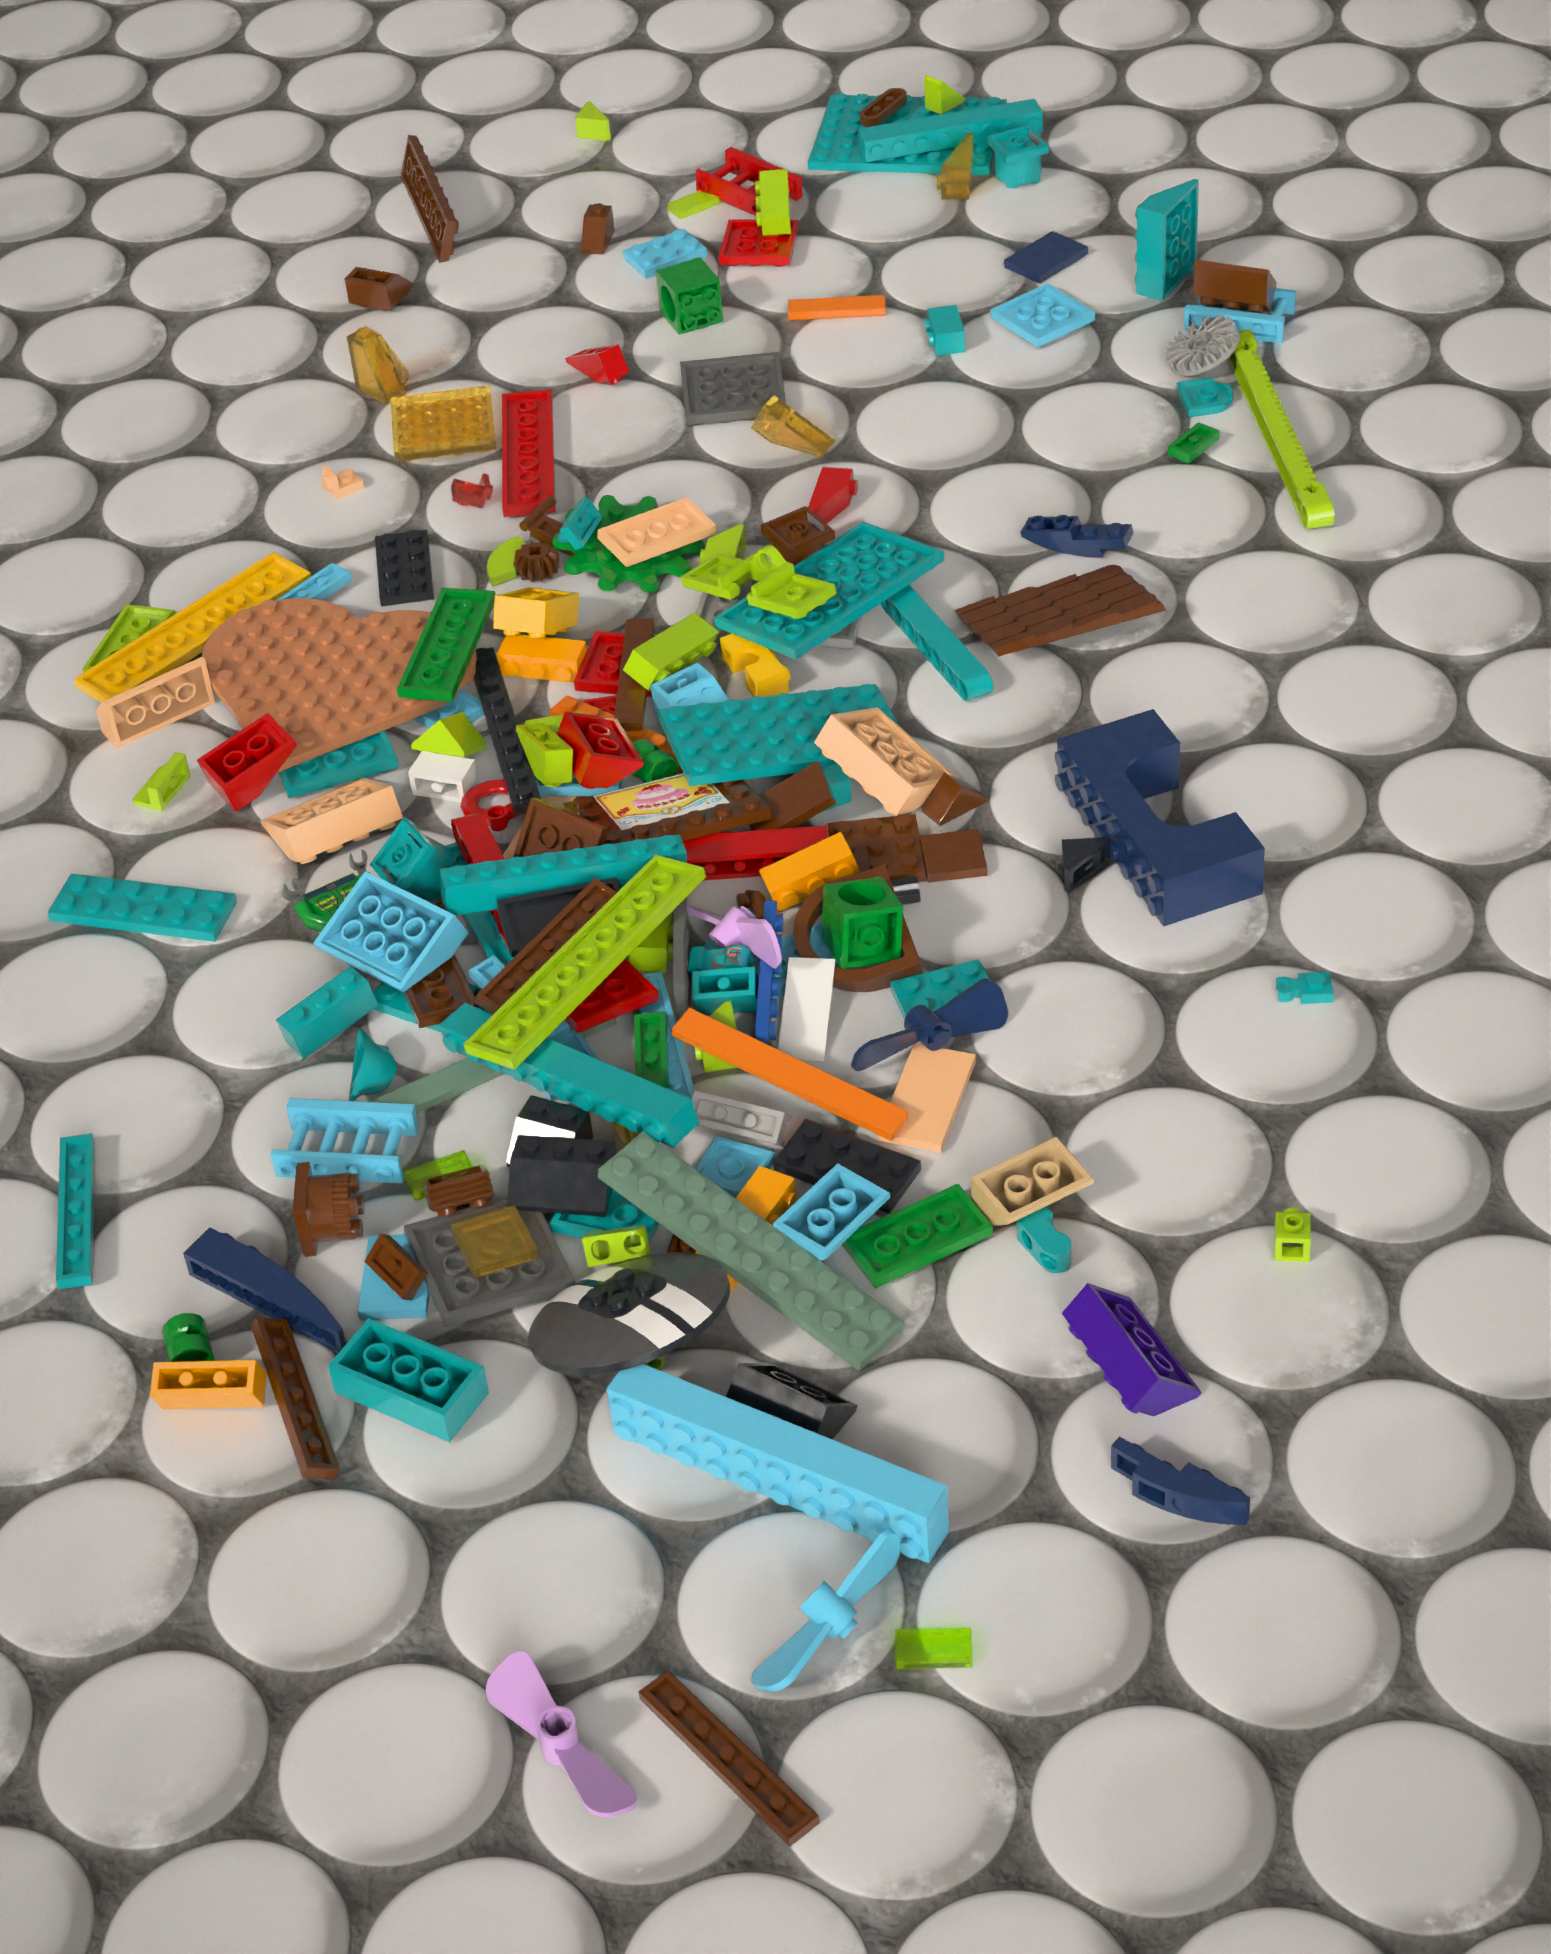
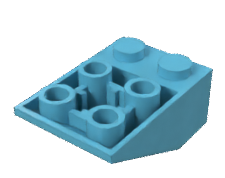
[651,663,729,715]

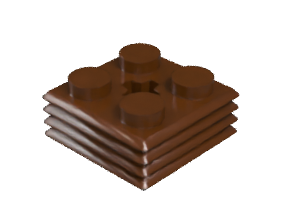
[422,1164,495,1216]

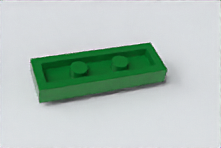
[634,1011,669,1088]

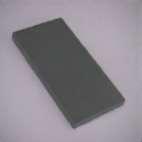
[673,900,691,1021]

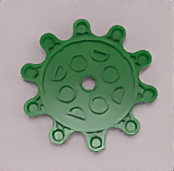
[552,495,705,593]

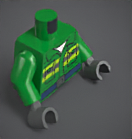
[282,850,370,932]

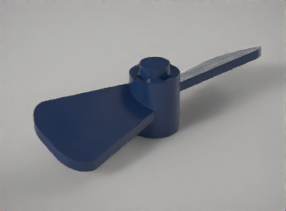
[851,978,1008,1071]

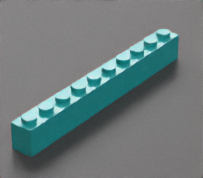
[439,1003,699,1148]

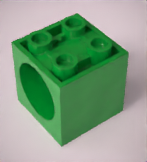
[656,257,723,335]
[821,877,903,969]

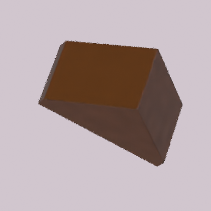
[922,773,987,826]

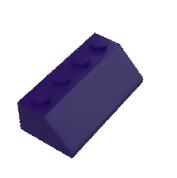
[1062,1283,1202,1417]

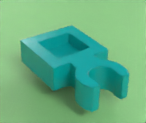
[1276,971,1334,1004]

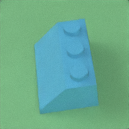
[773,1163,890,1261]

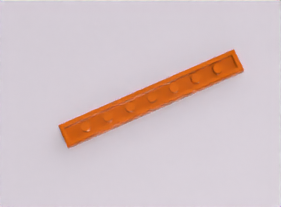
[672,1008,908,1141]

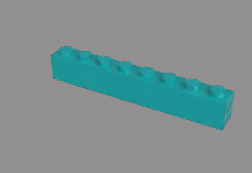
[858,98,1043,162]
[440,834,687,915]

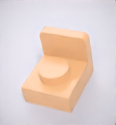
[321,465,364,499]

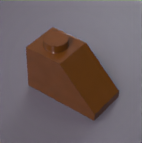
[581,203,615,255]

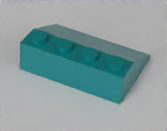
[1135,179,1199,301]

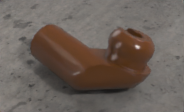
[736,890,766,919]

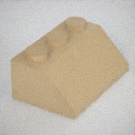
[971,1137,1094,1225]

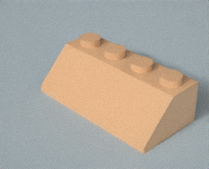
[96,657,215,748]

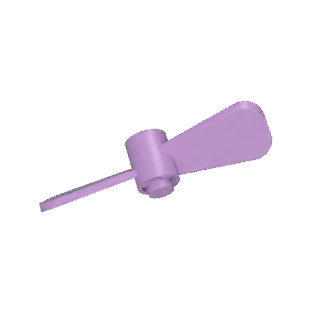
[687,905,782,969]
[486,1651,637,1817]

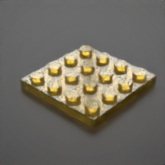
[391,385,497,461]

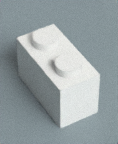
[408,751,478,803]

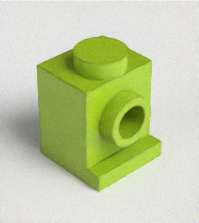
[1275,1207,1311,1262]

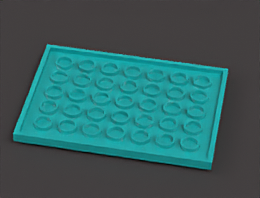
[808,93,1007,175]

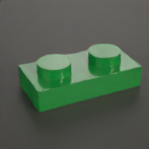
[1168,422,1220,463]

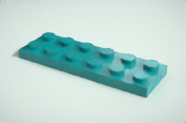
[47,873,237,942]

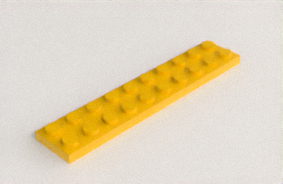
[74,552,311,703]

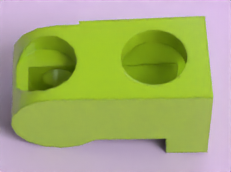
[582,1225,651,1267]

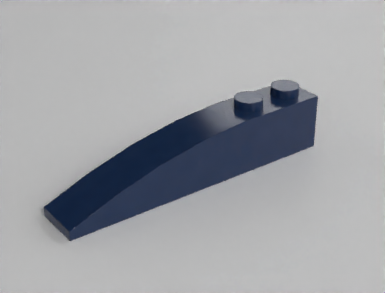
[183,1227,346,1352]

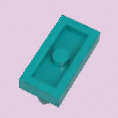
[557,497,603,550]

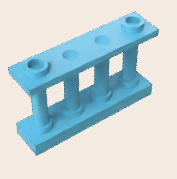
[1184,288,1296,343]
[270,1098,419,1183]

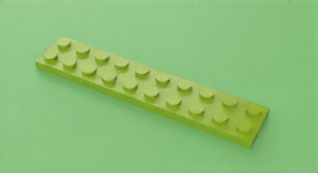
[463,855,706,1070]

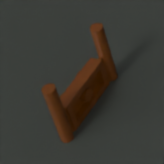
[519,496,575,557]

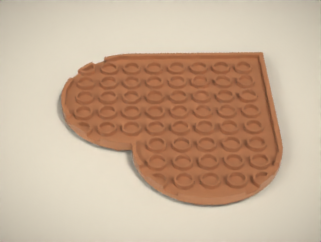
[202,598,477,773]

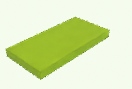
[82,604,176,673]

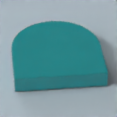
[1176,378,1233,418]

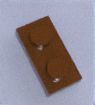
[364,1233,428,1301]

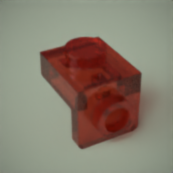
[451,473,493,509]

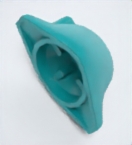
[348,1029,397,1101]

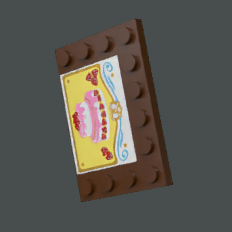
[563,773,771,844]

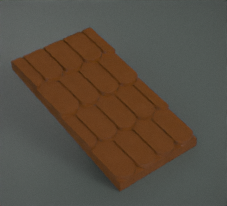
[954,565,1166,657]

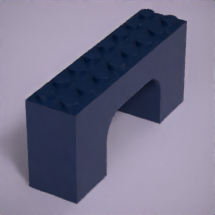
[1055,709,1265,927]

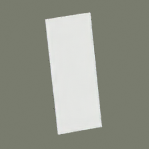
[778,957,835,1061]

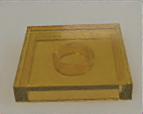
[451,1205,539,1278]

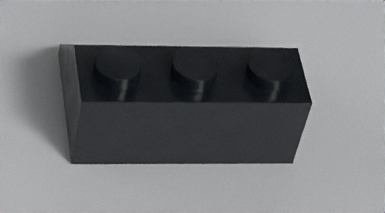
[507,1135,617,1217]
[726,1363,858,1440]

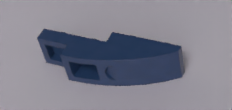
[1020,515,1134,558]
[1111,1436,1250,1525]

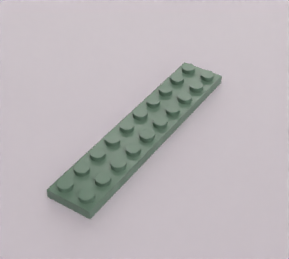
[598,1131,904,1371]

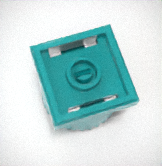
[987,125,1049,189]
[370,817,457,902]

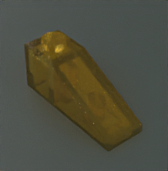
[937,133,974,200]
[751,395,835,457]

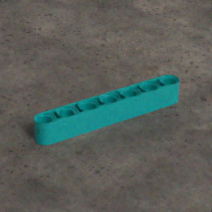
[880,585,993,701]

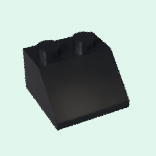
[506,1095,594,1167]

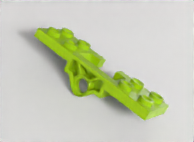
[681,545,837,619]

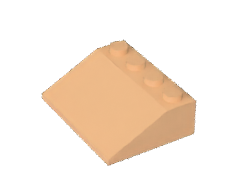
[814,707,959,816]
[260,777,403,864]

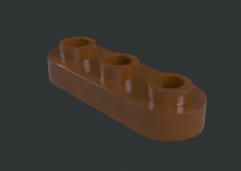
[860,88,907,127]

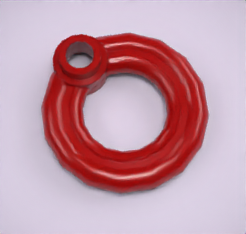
[460,779,520,832]

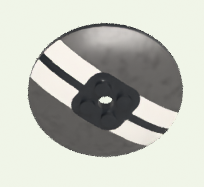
[528,1252,730,1375]

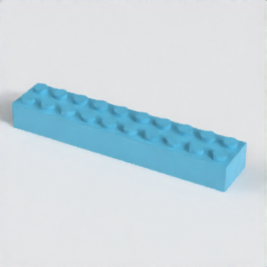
[607,1364,949,1563]

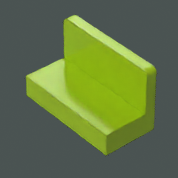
[133,752,191,811]

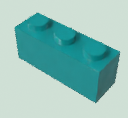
[276,966,378,1060]

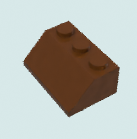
[1194,259,1277,314]

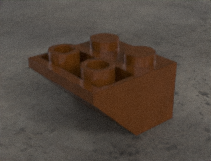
[345,267,413,311]

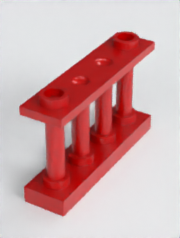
[696,147,802,216]

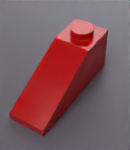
[565,344,629,385]
[808,467,858,524]

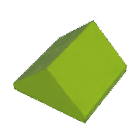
[411,711,487,758]

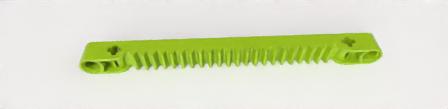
[1228,329,1334,530]

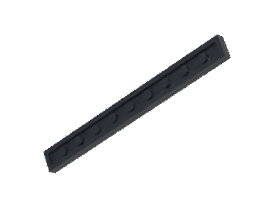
[473,647,541,815]

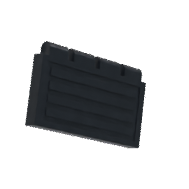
[497,877,620,957]

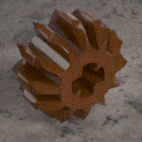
[514,541,559,583]

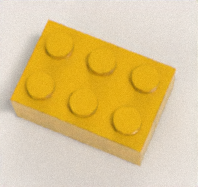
[493,587,579,638]

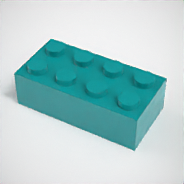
[328,1318,489,1443]

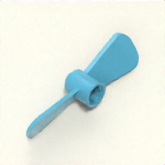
[751,1528,900,1692]

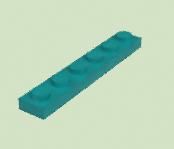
[56,1133,95,1290]

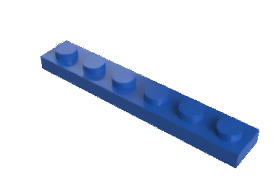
[755,901,784,1046]

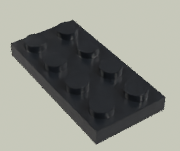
[375,529,434,607]
[773,1119,921,1214]

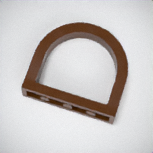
[793,864,924,992]

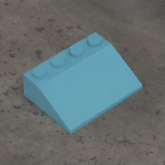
[313,871,469,993]

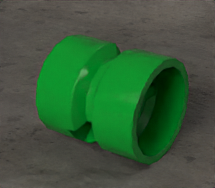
[632,739,678,783]
[162,1313,215,1362]

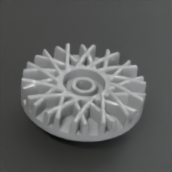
[1165,314,1240,376]

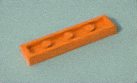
[788,295,886,320]

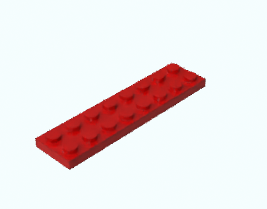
[502,389,556,517]

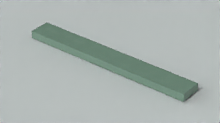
[376,1019,617,1113]

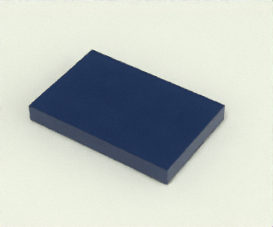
[1004,231,1088,284]

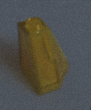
[347,327,409,405]

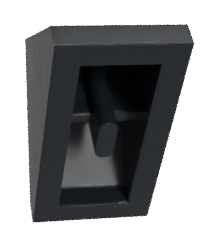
[1062,837,1109,893]

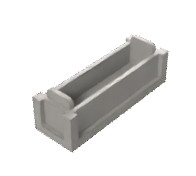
[692,1090,792,1148]

